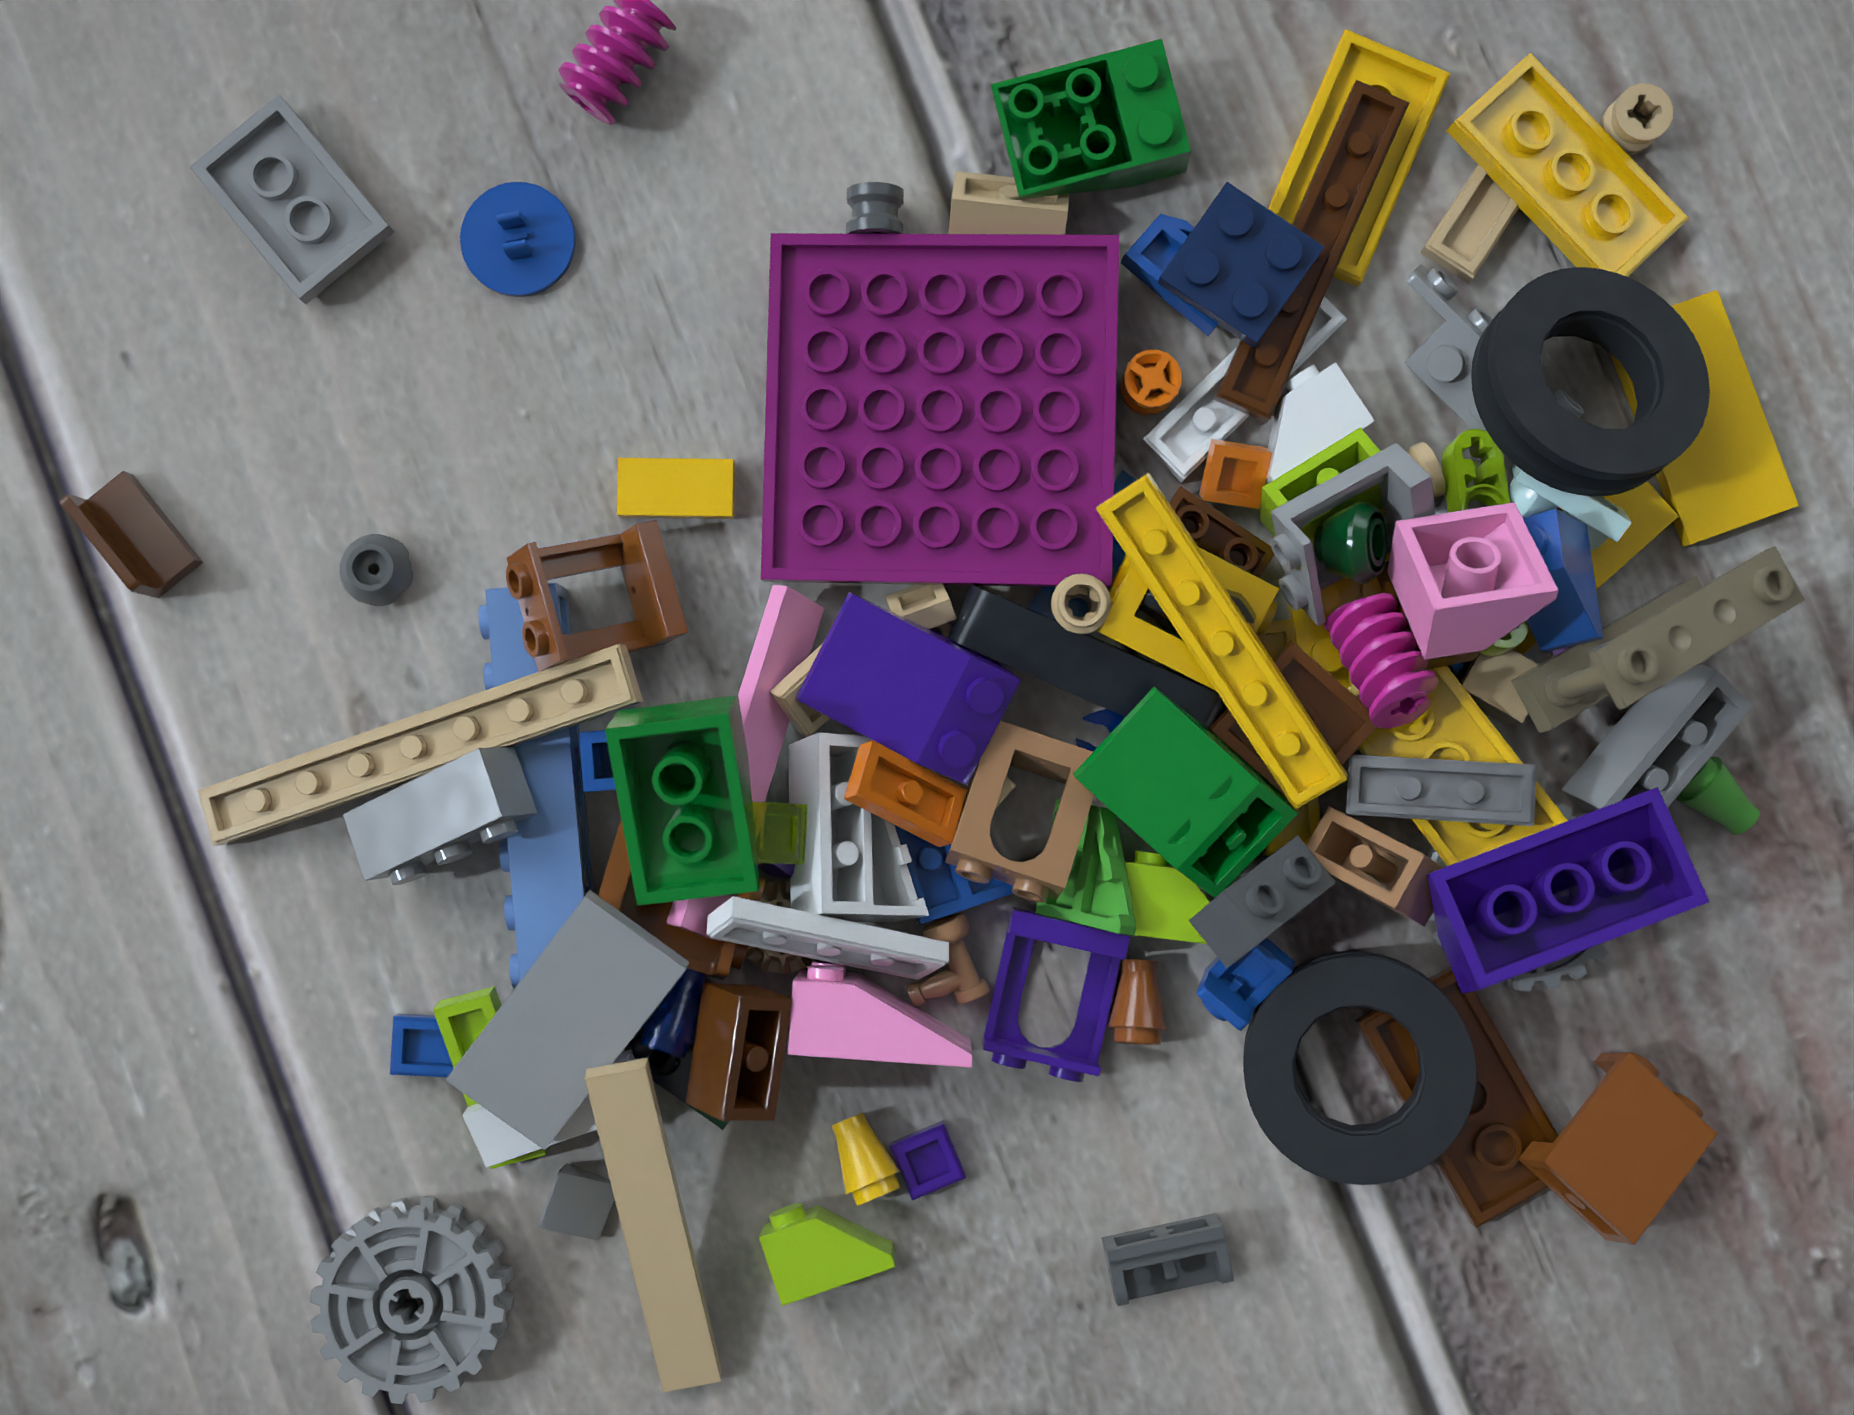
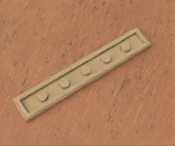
[584,1058,722,1393]

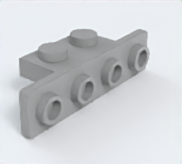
[1404,264,1584,431]

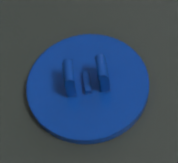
[460,182,576,297]

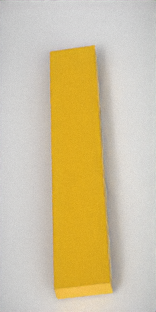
[1096,472,1348,809]

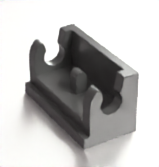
[1101,1213,1234,1306]

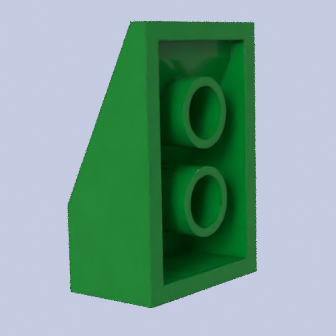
[605,695,760,906]

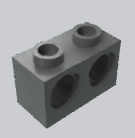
[1189,835,1336,968]

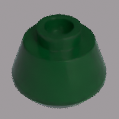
[1314,501,1388,584]

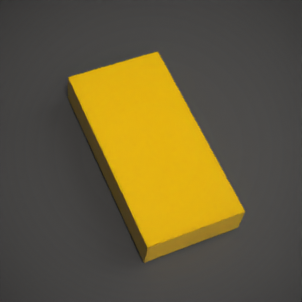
[617,458,735,519]

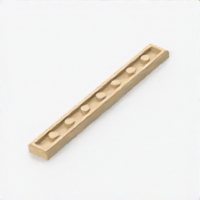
[197,644,643,846]

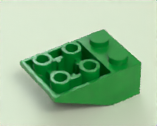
[991,39,1191,199]
[1073,686,1298,898]

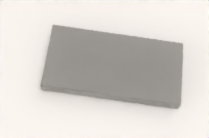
[445,890,689,1150]

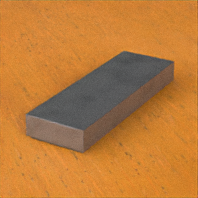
[1346,755,1537,826]

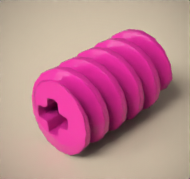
[558,0,676,125]
[1324,593,1439,729]

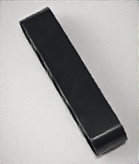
[948,584,1227,733]

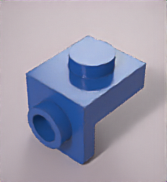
[1197,938,1295,1031]

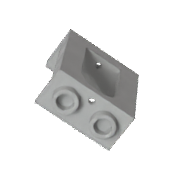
[1271,443,1435,626]

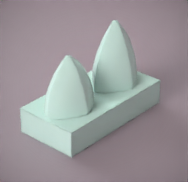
[1508,464,1632,551]

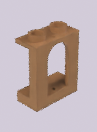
[945,721,1094,903]

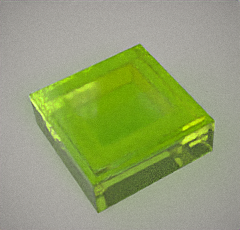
[752,802,807,864]

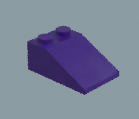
[796,592,1021,785]

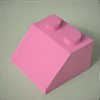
[1387,502,1558,660]

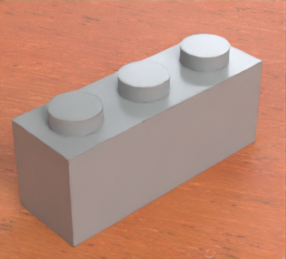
[1561,664,1753,814]
[343,747,537,885]

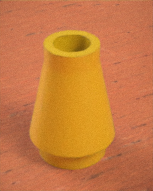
[831,1112,900,1206]

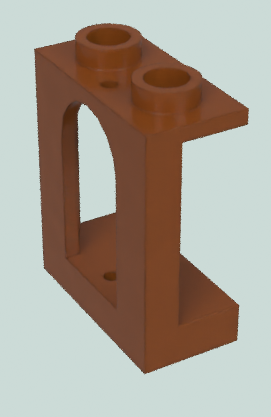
[506,520,689,672]

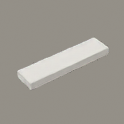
[1141,296,1347,483]
[706,896,949,980]

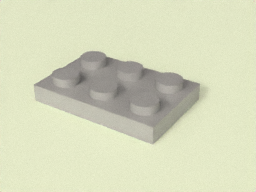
[189,94,394,304]

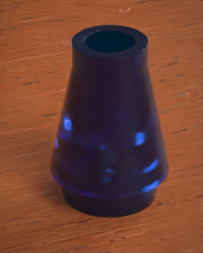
[638,968,706,1058]

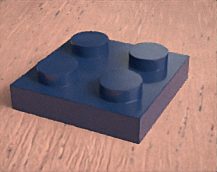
[1158,182,1324,348]

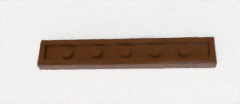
[1213,79,1409,423]

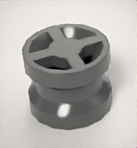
[846,182,904,234]

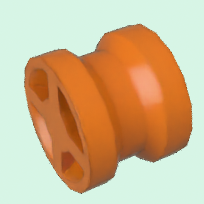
[1120,349,1182,416]

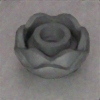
[339,534,413,606]

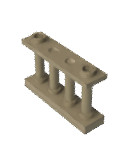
[1511,546,1805,733]

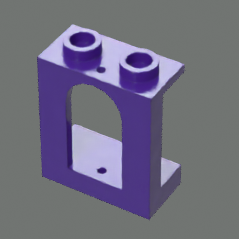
[981,907,1130,1082]

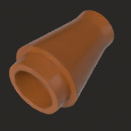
[1108,959,1167,1045]

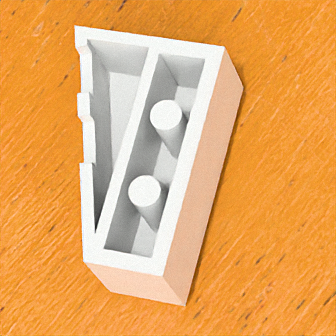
[788,733,929,922]

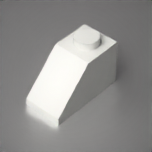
[1265,362,1375,485]

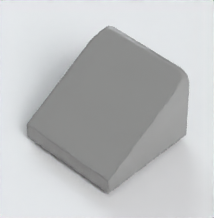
[538,1163,615,1241]

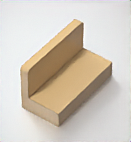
[948,171,1069,235]

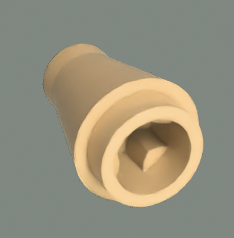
[1051,574,1111,634]

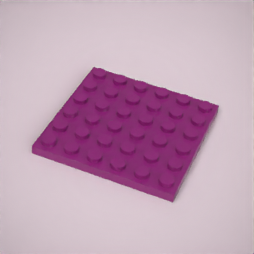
[761,233,1119,588]

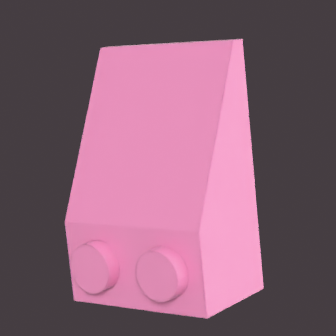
[788,960,973,1068]

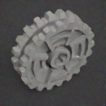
[310,1196,515,1404]

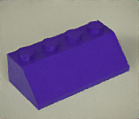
[1427,787,1710,994]

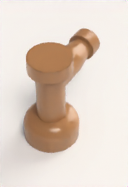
[907,912,990,1007]

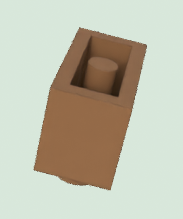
[1306,806,1443,927]

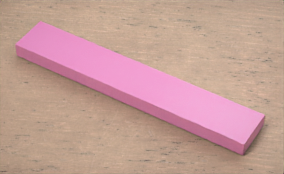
[667,585,824,942]

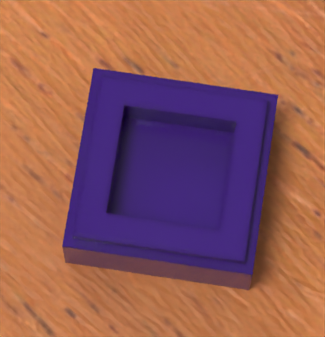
[890,1120,966,1201]

